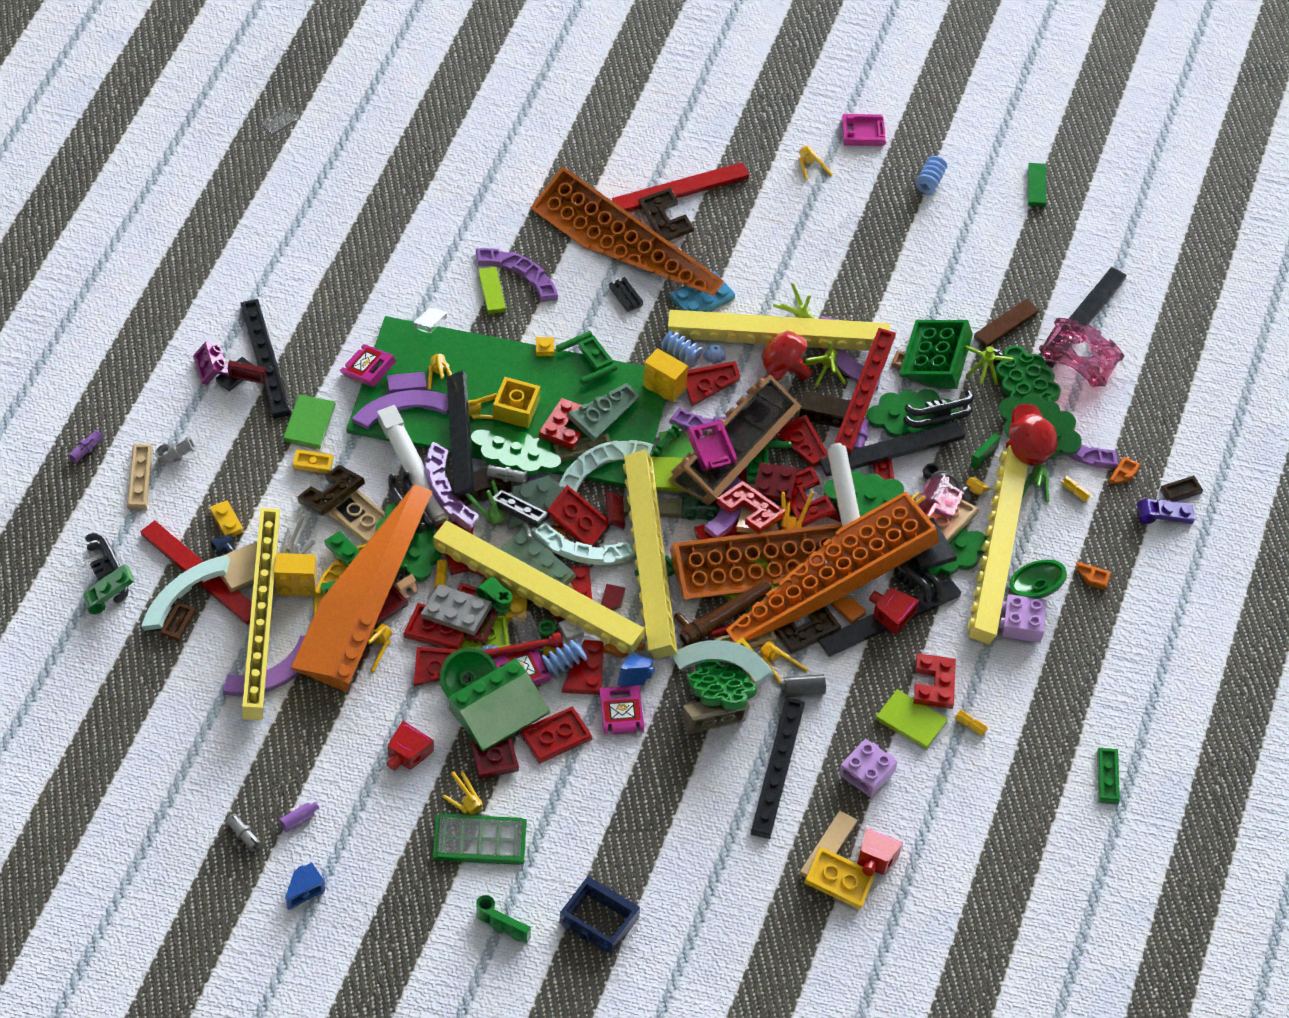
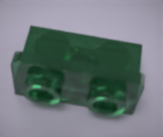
[681,495,720,521]

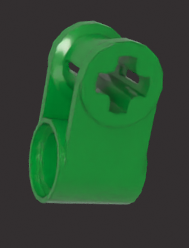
[475,576,513,614]

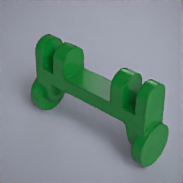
[650,424,681,457]

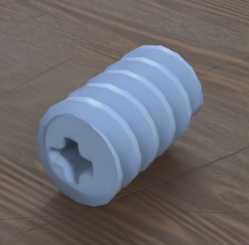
[916,156,948,195]
[661,330,703,366]
[542,639,587,676]

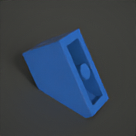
[617,653,655,686]
[285,862,325,910]

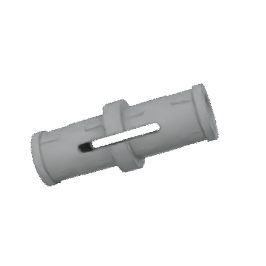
[487,465,527,484]
[226,814,261,852]

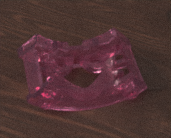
[1039,318,1125,387]

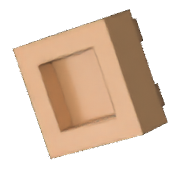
[394,574,418,598]

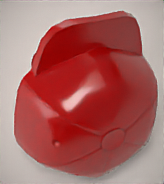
[761,330,812,384]
[1006,404,1057,466]

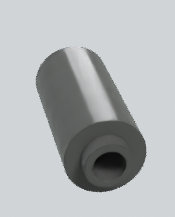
[780,674,826,697]

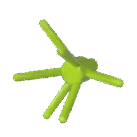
[773,283,814,319]
[803,342,846,387]
[965,346,1014,385]

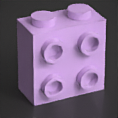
[999,594,1046,643]
[839,738,898,798]

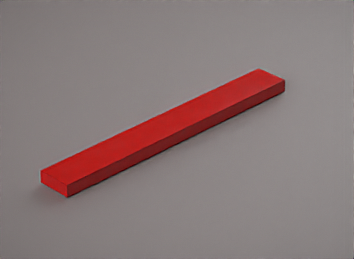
[612,162,749,212]
[834,328,896,454]
[140,520,252,625]

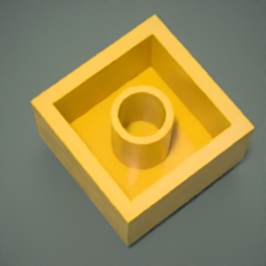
[643,348,688,403]
[492,377,541,428]
[274,553,317,597]

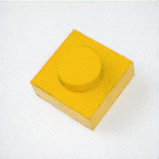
[536,337,554,356]
[965,477,990,495]

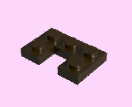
[638,187,694,241]
[297,465,365,516]
[774,606,841,654]

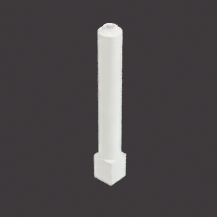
[377,405,450,524]
[827,443,860,527]

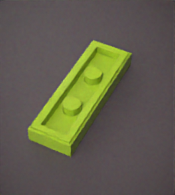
[478,267,506,314]

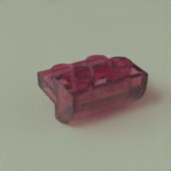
[918,475,964,520]

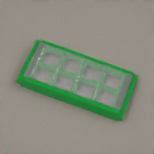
[433,814,527,865]

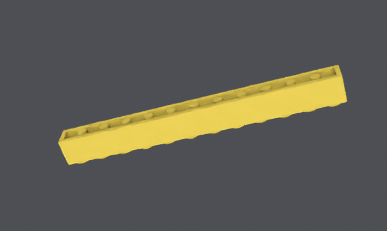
[668,310,890,351]
[967,445,1028,645]
[623,449,677,660]
[242,508,280,720]
[433,520,644,654]

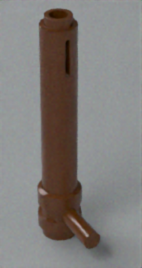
[674,581,772,646]

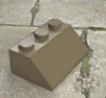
[681,701,750,735]

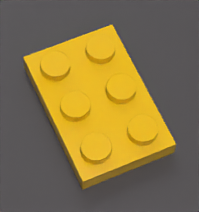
[804,846,876,910]

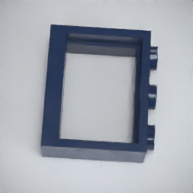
[559,876,640,954]

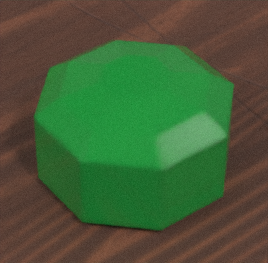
[537,620,557,639]

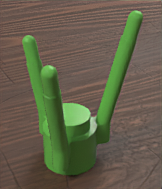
[1022,465,1050,503]
[465,480,506,525]

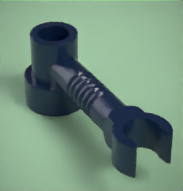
[210,535,235,555]

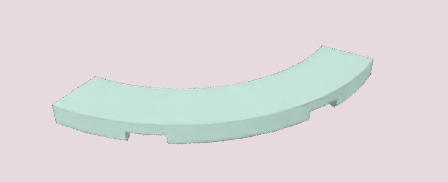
[559,440,653,492]
[531,522,637,565]
[141,555,230,631]
[672,640,774,684]

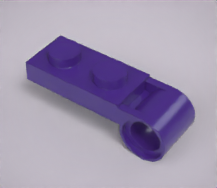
[1137,499,1196,524]

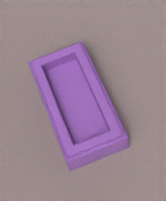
[387,372,427,394]

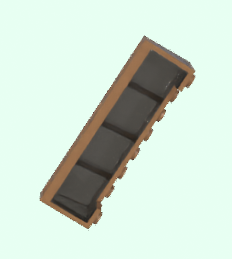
[668,375,802,505]

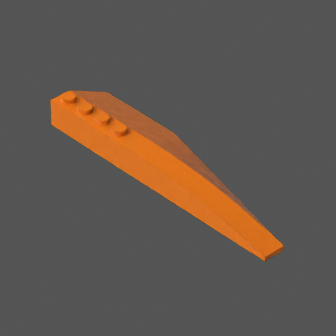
[530,166,725,296]
[291,484,433,692]
[726,491,939,643]
[670,523,842,600]

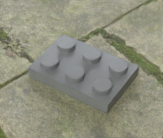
[421,584,492,636]

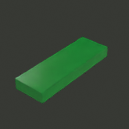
[1028,163,1046,207]
[1097,747,1120,804]

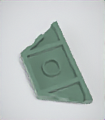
[508,475,563,529]

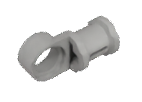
[155,436,196,463]

